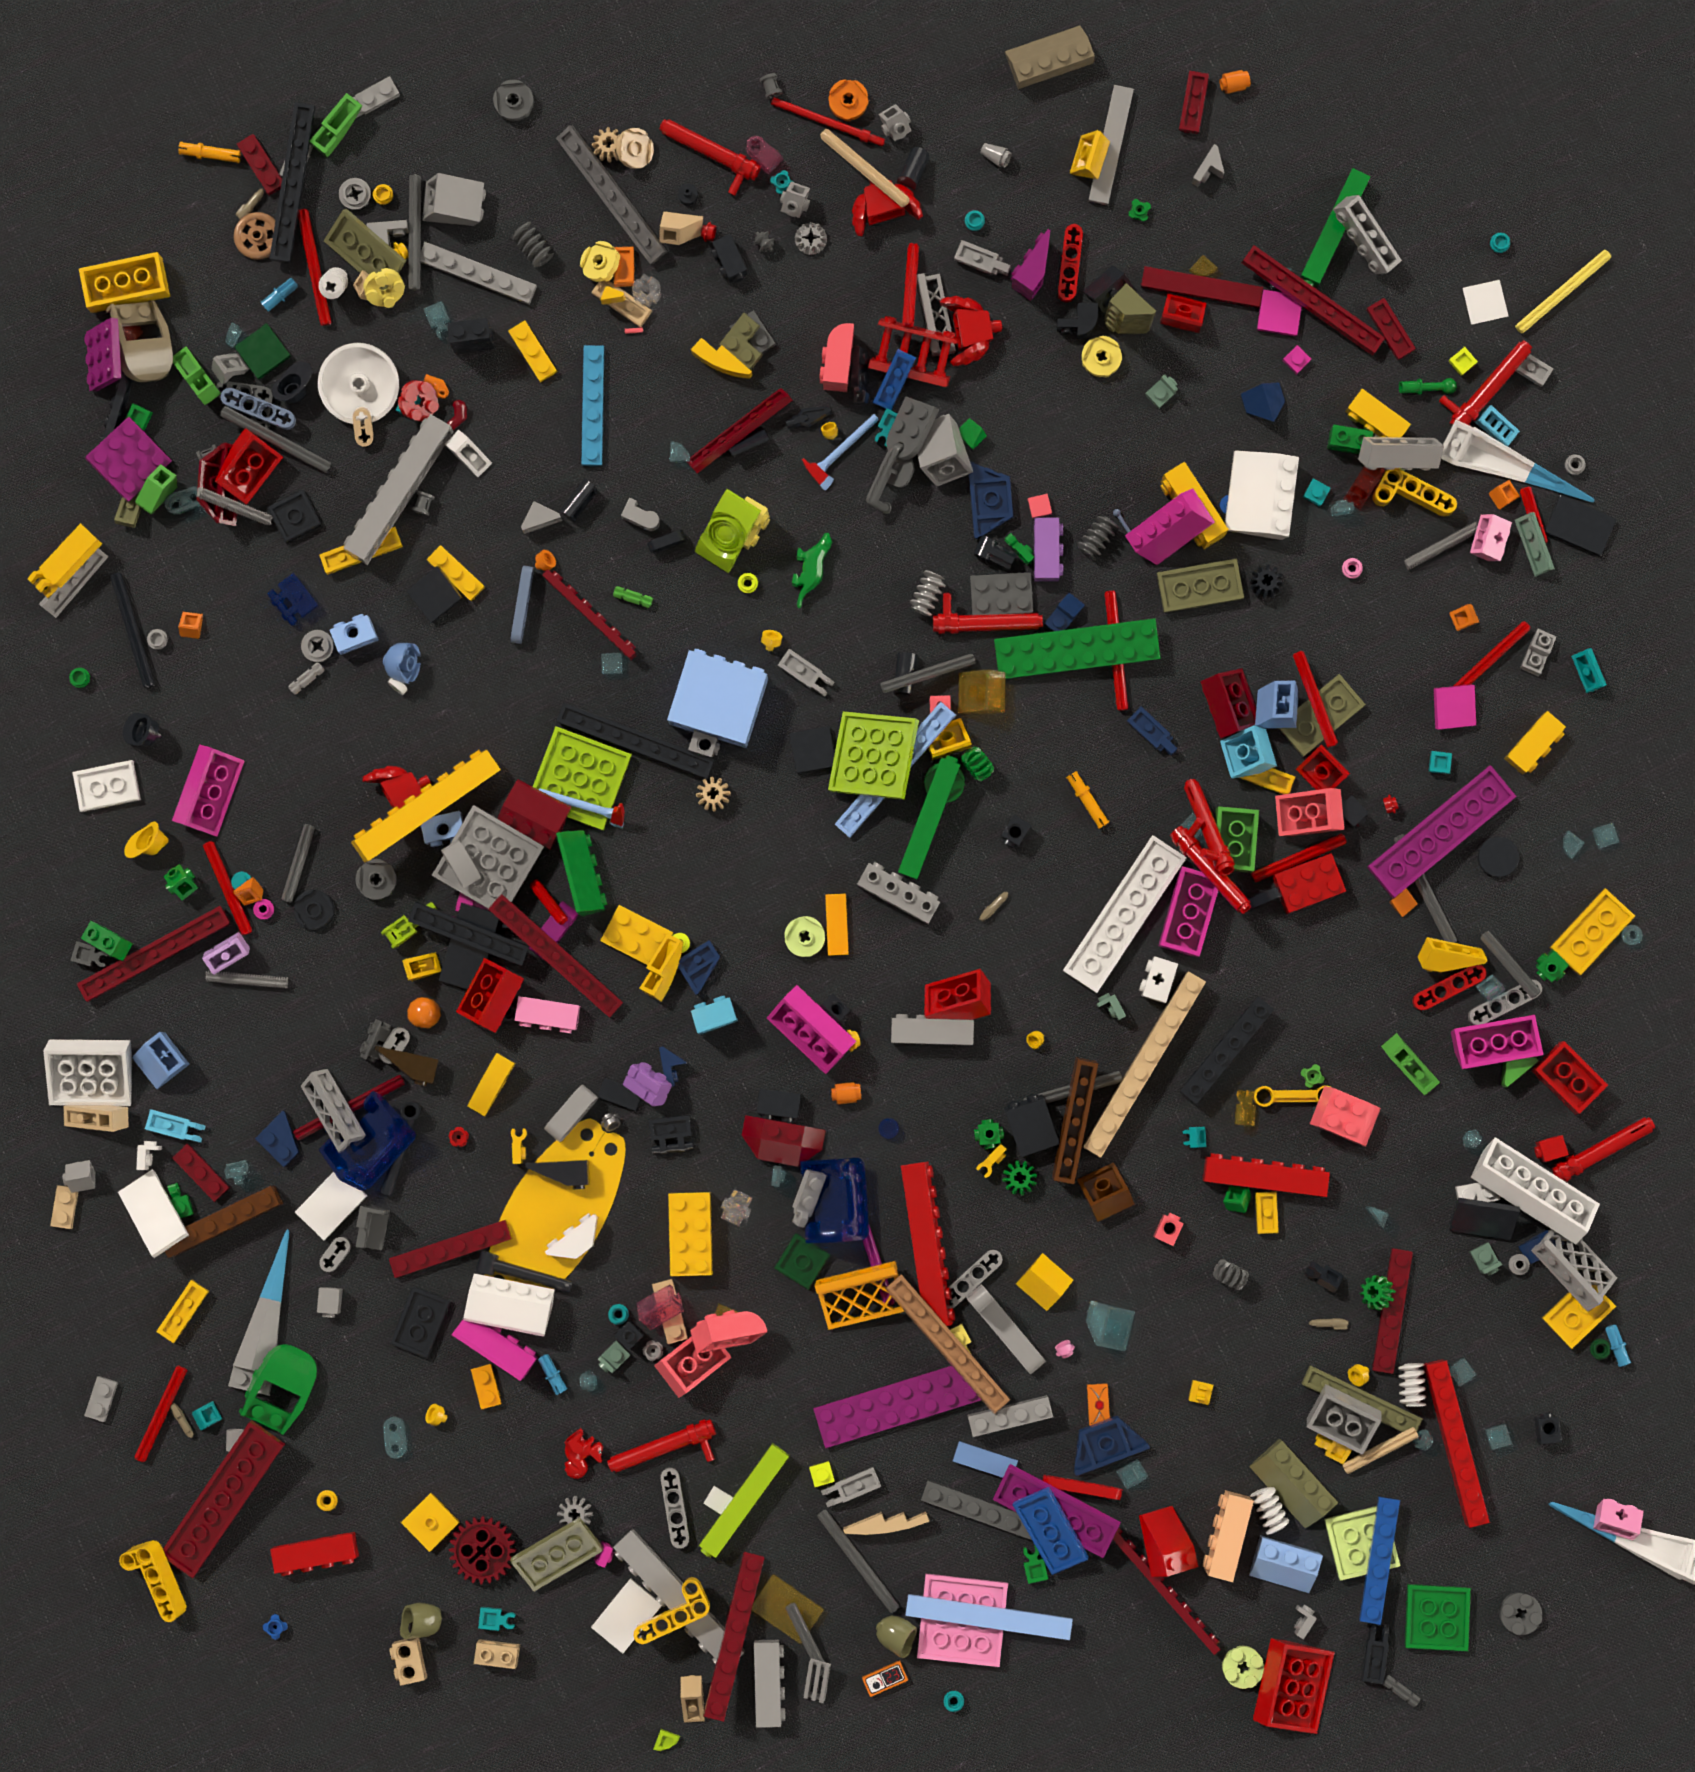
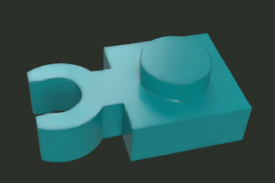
[875,408,898,447]
[478,1607,516,1631]

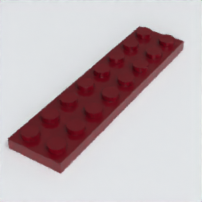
[163,1420,285,1578]

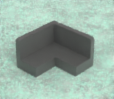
[356,1206,390,1250]

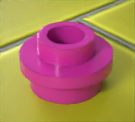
[253,899,274,920]

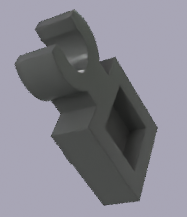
[71,941,110,967]

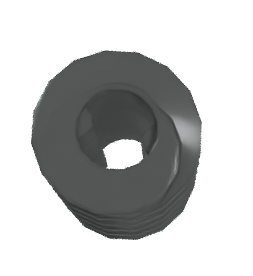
[512,221,554,268]
[1077,516,1120,561]

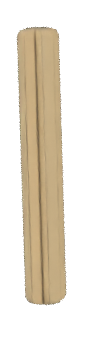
[1342,1427,1419,1474]

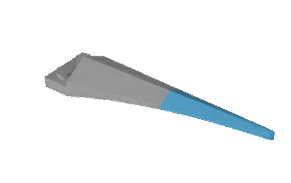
[228,1229,290,1396]

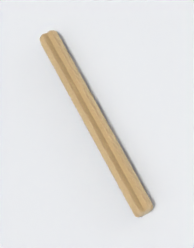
[820,129,909,207]

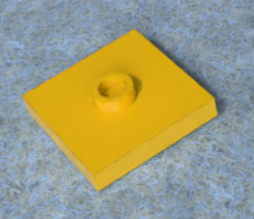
[401,1493,459,1552]

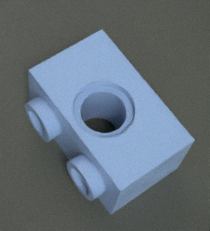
[330,614,379,655]
[421,811,464,847]

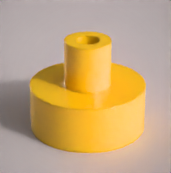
[761,630,782,651]
[1348,1364,1369,1387]
[425,1404,447,1426]

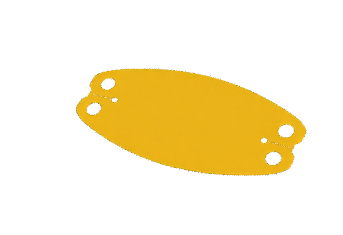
[484,1118,626,1289]

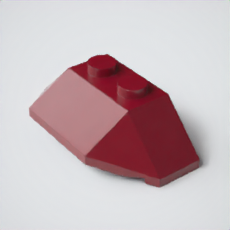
[197,443,238,526]
[742,1115,826,1167]

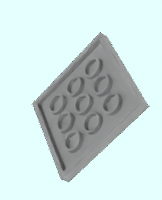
[432,805,544,908]

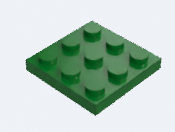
[1405,1584,1471,1651]

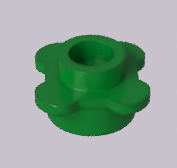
[1128,199,1151,222]

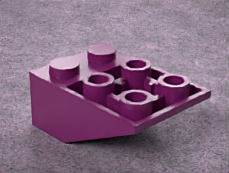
[1011,229,1051,301]

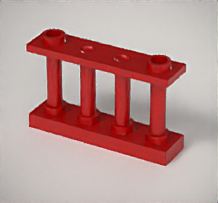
[868,316,959,387]

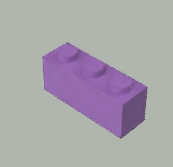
[1034,518,1063,581]

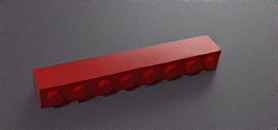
[901,1161,955,1326]
[1424,1359,1490,1528]

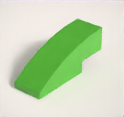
[310,93,362,158]
[173,347,221,405]

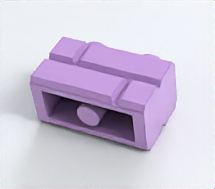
[203,932,250,975]

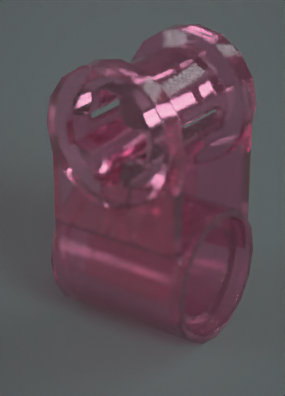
[746,136,784,174]

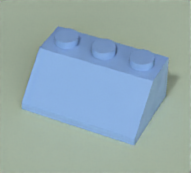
[1249,1535,1323,1593]

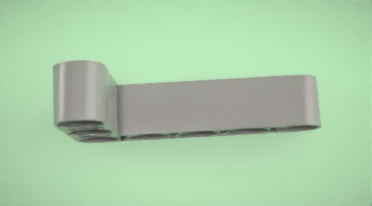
[966,1284,1046,1375]

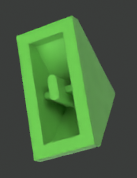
[1501,1057,1538,1087]

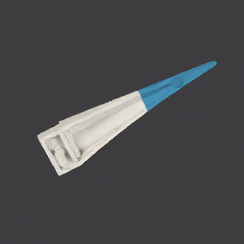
[1441,420,1594,502]
[1549,1502,1695,1585]

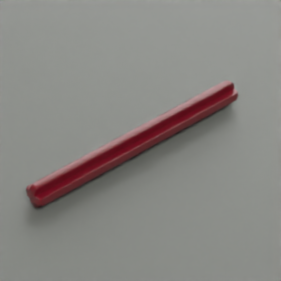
[294,1075,405,1140]

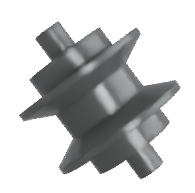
[753,231,775,252]

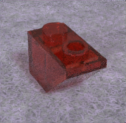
[1343,465,1386,509]

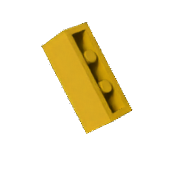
[1345,389,1411,437]
[1504,711,1566,775]

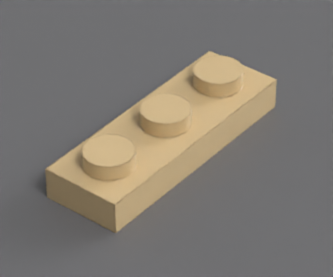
[652,1279,688,1344]

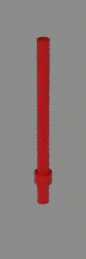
[771,97,885,147]

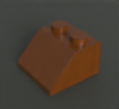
[1077,1162,1135,1222]

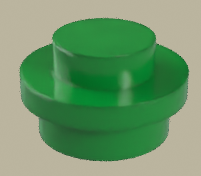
[69,668,90,688]

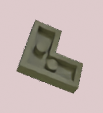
[719,313,763,370]

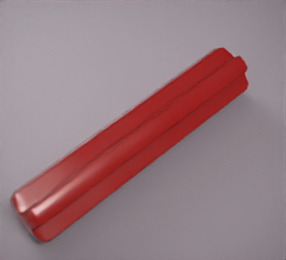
[1520,487,1548,543]
[530,879,568,925]

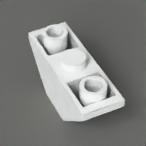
[545,1213,598,1259]

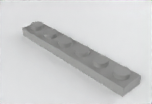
[421,242,537,305]

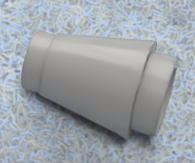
[980,143,1012,167]

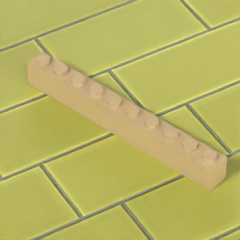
[1082,971,1206,1158]

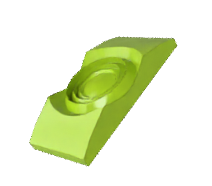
[695,489,762,573]

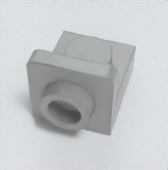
[1294,1604,1317,1639]

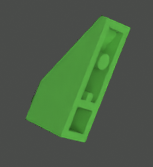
[1381,1033,1440,1096]

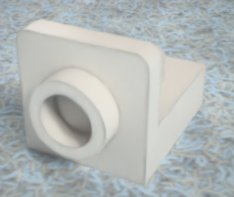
[136,1141,162,1170]

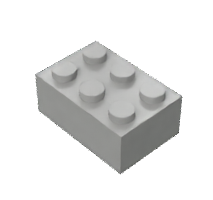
[1307,1384,1382,1455]

